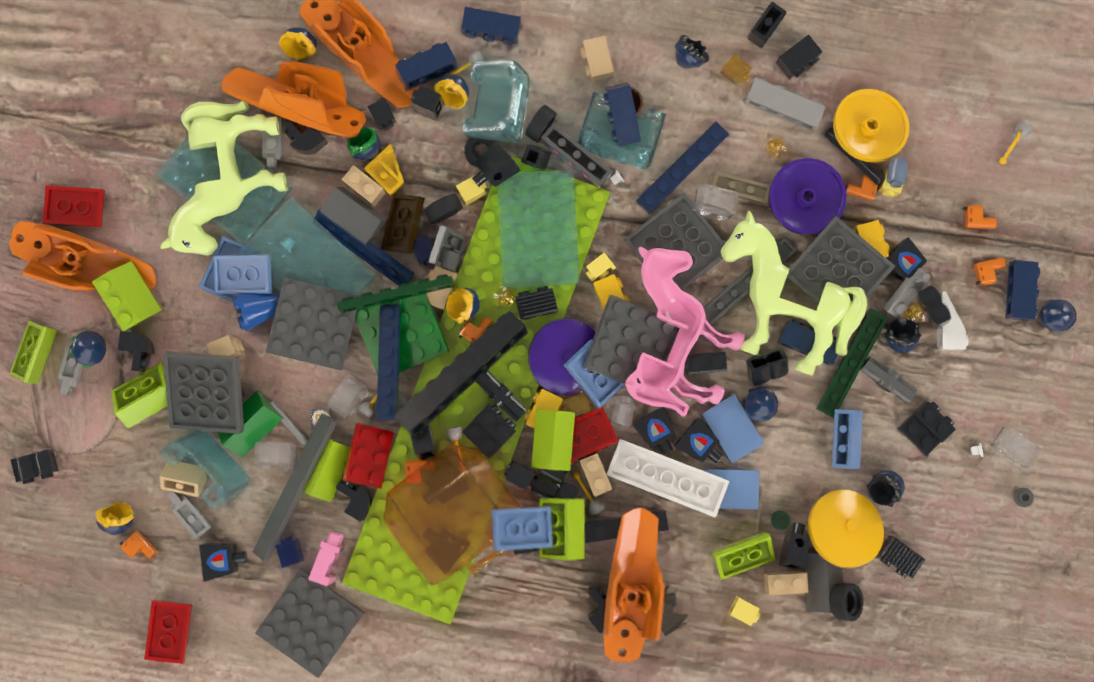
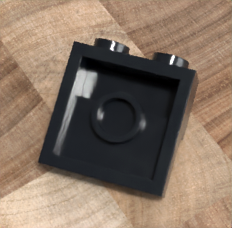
[897,401,956,456]
[462,404,517,459]

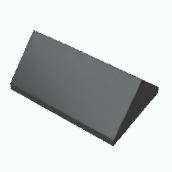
[320,187,388,245]
[803,552,843,613]

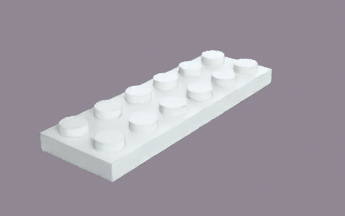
[606,439,729,518]

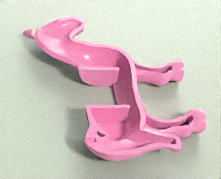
[625,247,745,417]

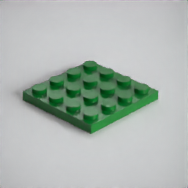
[355,280,450,375]

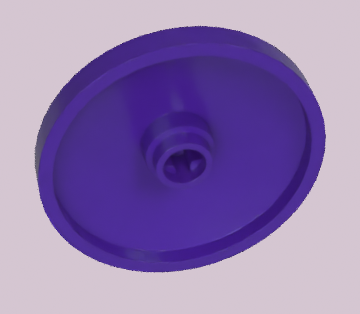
[769,158,847,235]
[528,319,596,396]

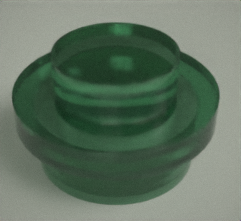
[771,510,790,530]

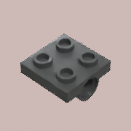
[429,226,466,273]

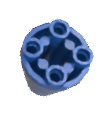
[232,293,280,332]

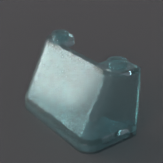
[462,59,530,143]

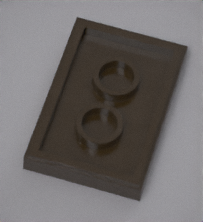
[381,194,425,254]

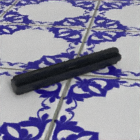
[824,127,885,185]

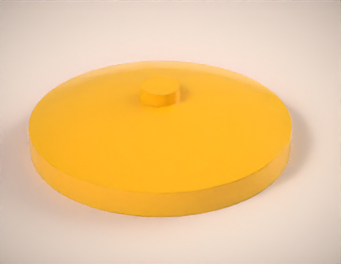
[833,89,909,163]
[808,490,884,568]

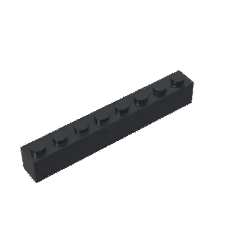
[394,311,528,438]
[514,509,669,555]

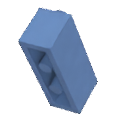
[832,409,863,469]

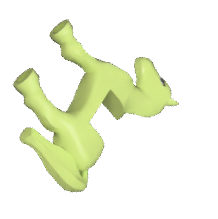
[160,101,288,256]
[721,211,868,376]

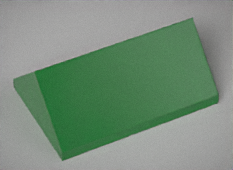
[217,390,283,457]

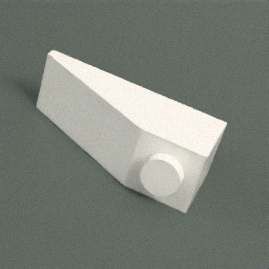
[937,292,969,351]

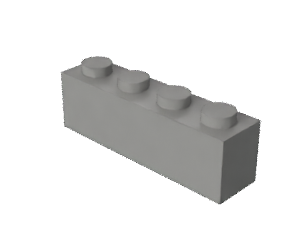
[744,78,826,132]

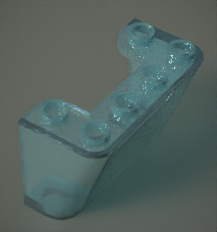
[578,92,666,170]
[159,430,249,510]

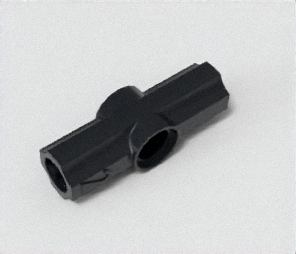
[475,370,527,422]

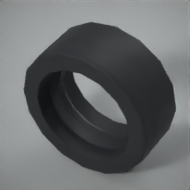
[525,105,557,143]
[424,194,463,224]
[830,583,864,621]

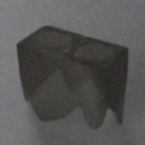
[661,585,691,636]

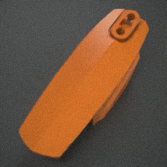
[300,0,421,108]
[222,61,366,138]
[9,221,157,292]
[603,507,664,662]

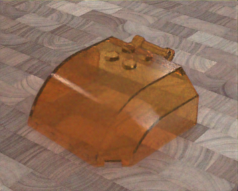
[383,444,522,586]

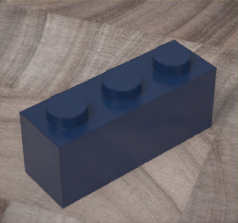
[461,7,521,45]
[395,42,457,91]
[603,82,641,147]
[1005,260,1040,321]
[777,319,838,366]

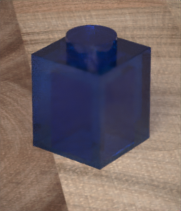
[413,235,433,266]
[275,536,304,568]

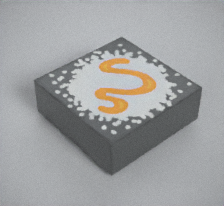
[311,409,331,429]

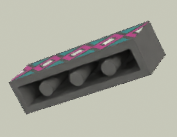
[541,123,613,189]

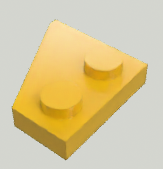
[364,144,404,197]

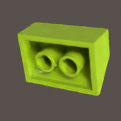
[92,261,162,332]
[111,363,168,428]
[539,498,584,561]

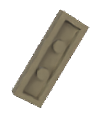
[711,171,771,205]

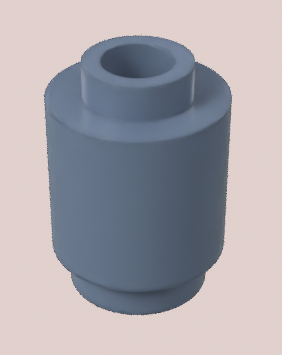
[886,158,908,188]

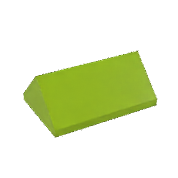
[9,321,58,384]
[531,409,575,471]
[303,438,350,502]
[710,532,775,580]

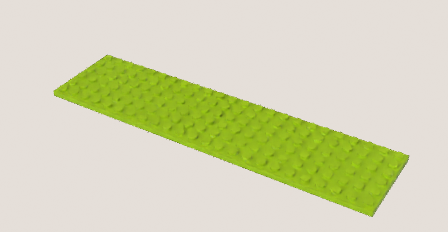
[342,155,610,624]

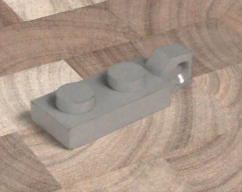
[262,116,283,169]
[883,268,930,318]
[58,341,83,396]
[167,491,213,540]

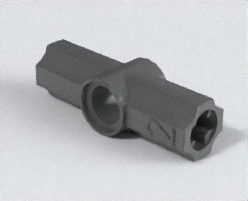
[860,356,918,403]

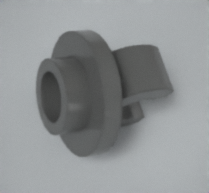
[1013,488,1034,507]

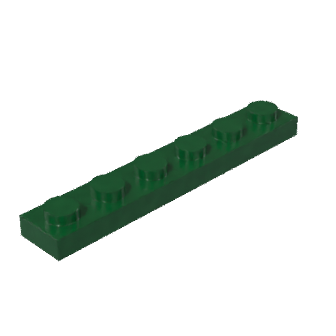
[337,274,455,313]
[816,309,888,418]

